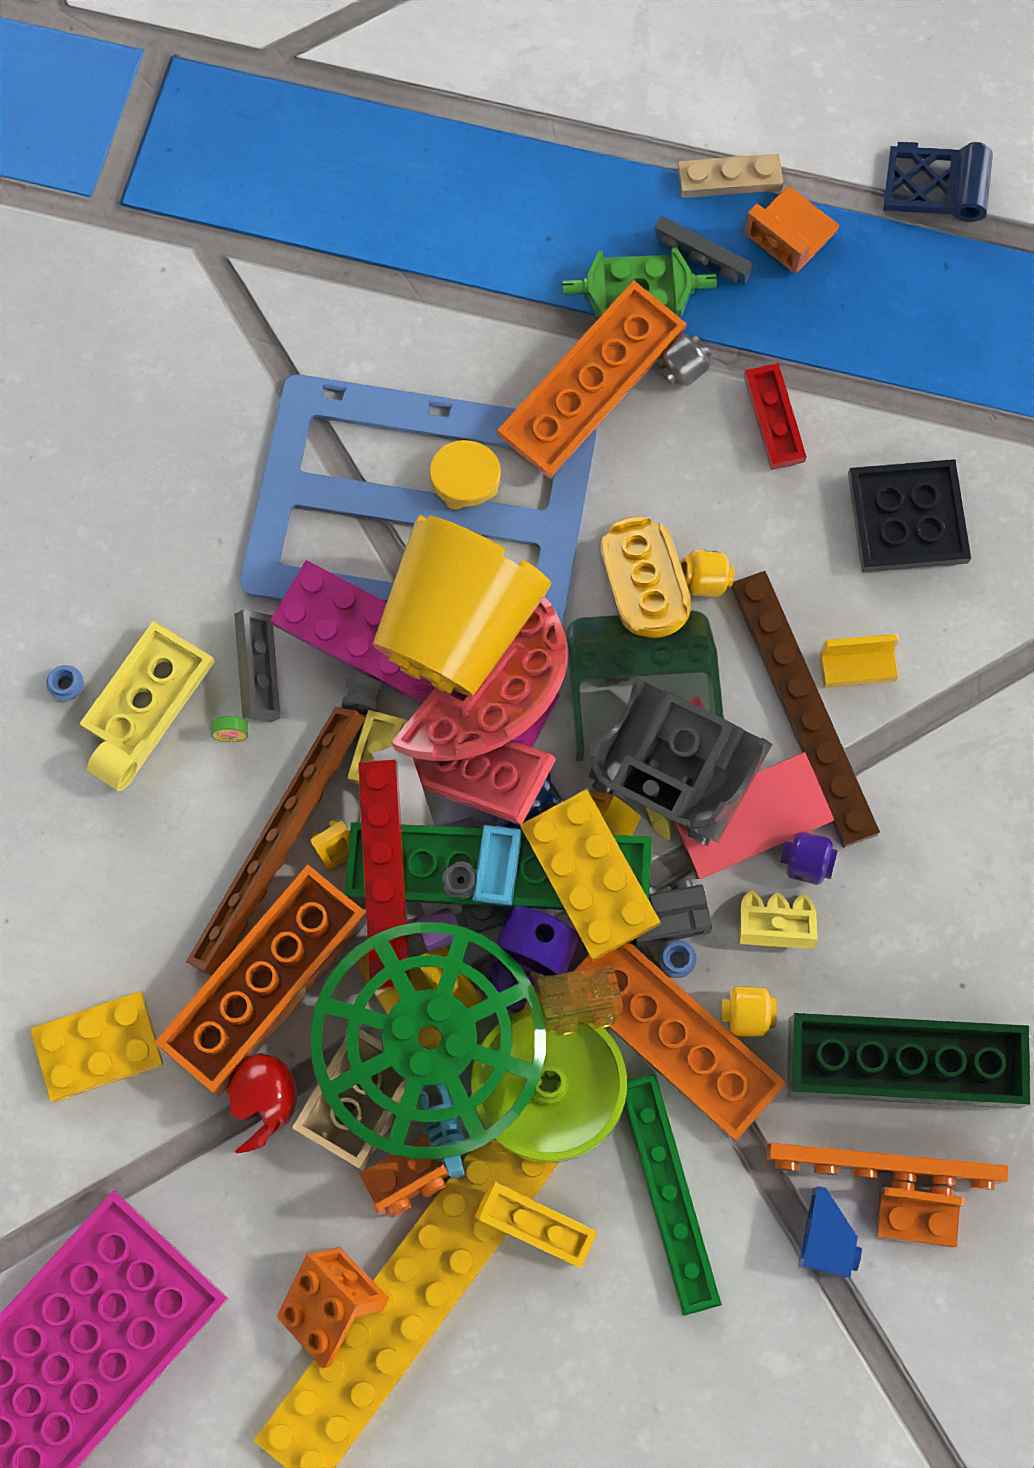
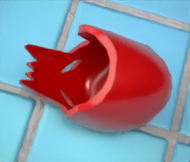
[227,1053,298,1154]

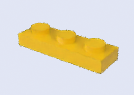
[474,1180,598,1268]

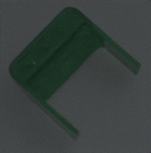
[566,610,724,762]

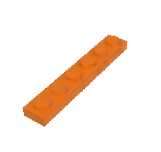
[765,1143,1008,1190]

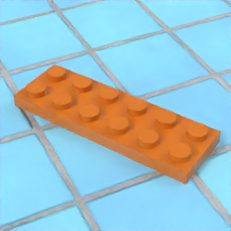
[497,280,687,479]
[562,942,787,1142]

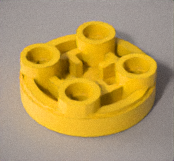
[430,440,501,510]

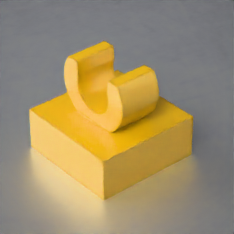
[310,820,350,871]

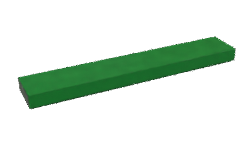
[624,1073,722,1316]

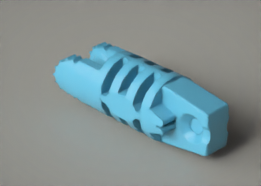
[417,1084,465,1180]

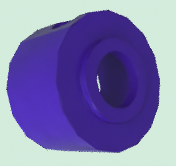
[496,905,581,980]

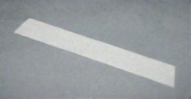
[372,746,463,916]

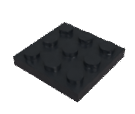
[848,459,971,572]

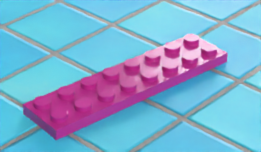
[270,560,561,747]

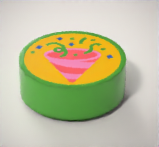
[211,716,248,742]

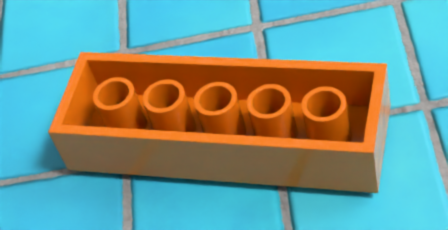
[154,864,367,1097]

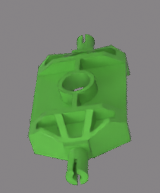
[562,248,717,318]

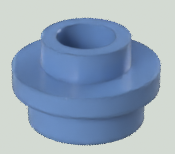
[46,665,84,701]
[658,940,696,978]

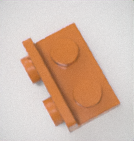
[875,1181,965,1247]

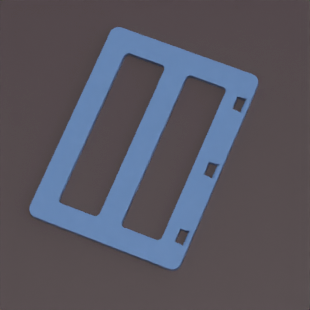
[240,374,596,626]

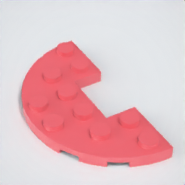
[391,597,568,761]

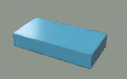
[472,825,523,907]

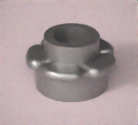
[442,861,477,899]

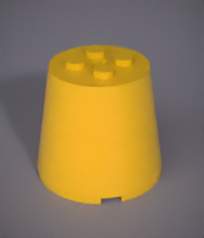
[372,515,551,697]

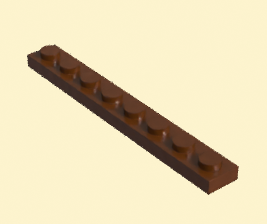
[731,571,880,848]

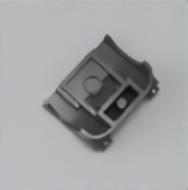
[588,676,773,846]

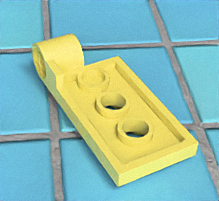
[80,621,215,792]

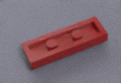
[744,363,807,470]

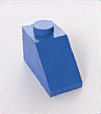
[798,1186,862,1278]

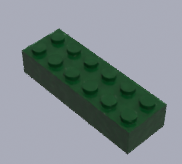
[787,1013,1030,1109]

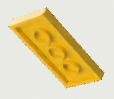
[520,789,661,961]

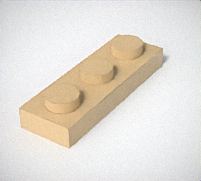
[678,154,783,198]

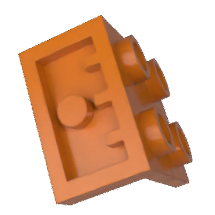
[744,187,839,274]
[359,1135,449,1218]
[277,1247,389,1369]

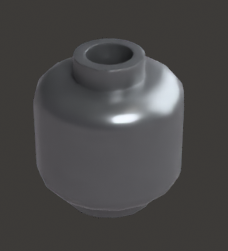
[659,334,712,386]

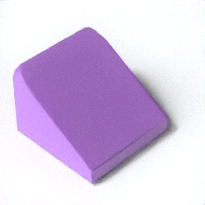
[416,908,459,952]

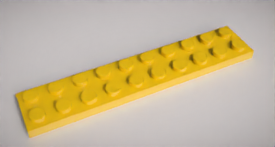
[253,1140,560,1468]

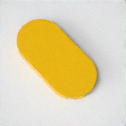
[601,516,691,638]

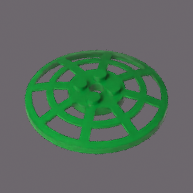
[310,922,546,1160]

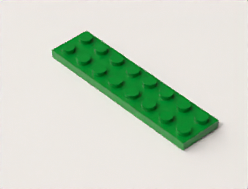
[344,822,652,910]

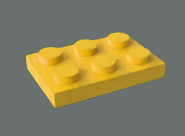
[30,991,164,1103]

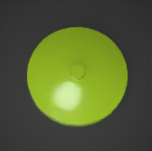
[471,1006,627,1163]

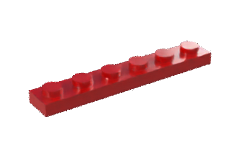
[358,759,410,990]

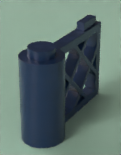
[883,142,993,222]

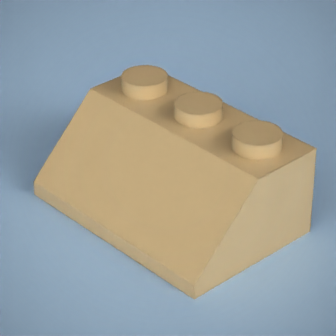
[292,1029,407,1171]

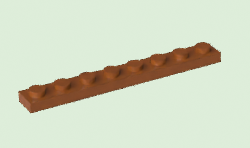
[186,706,365,975]

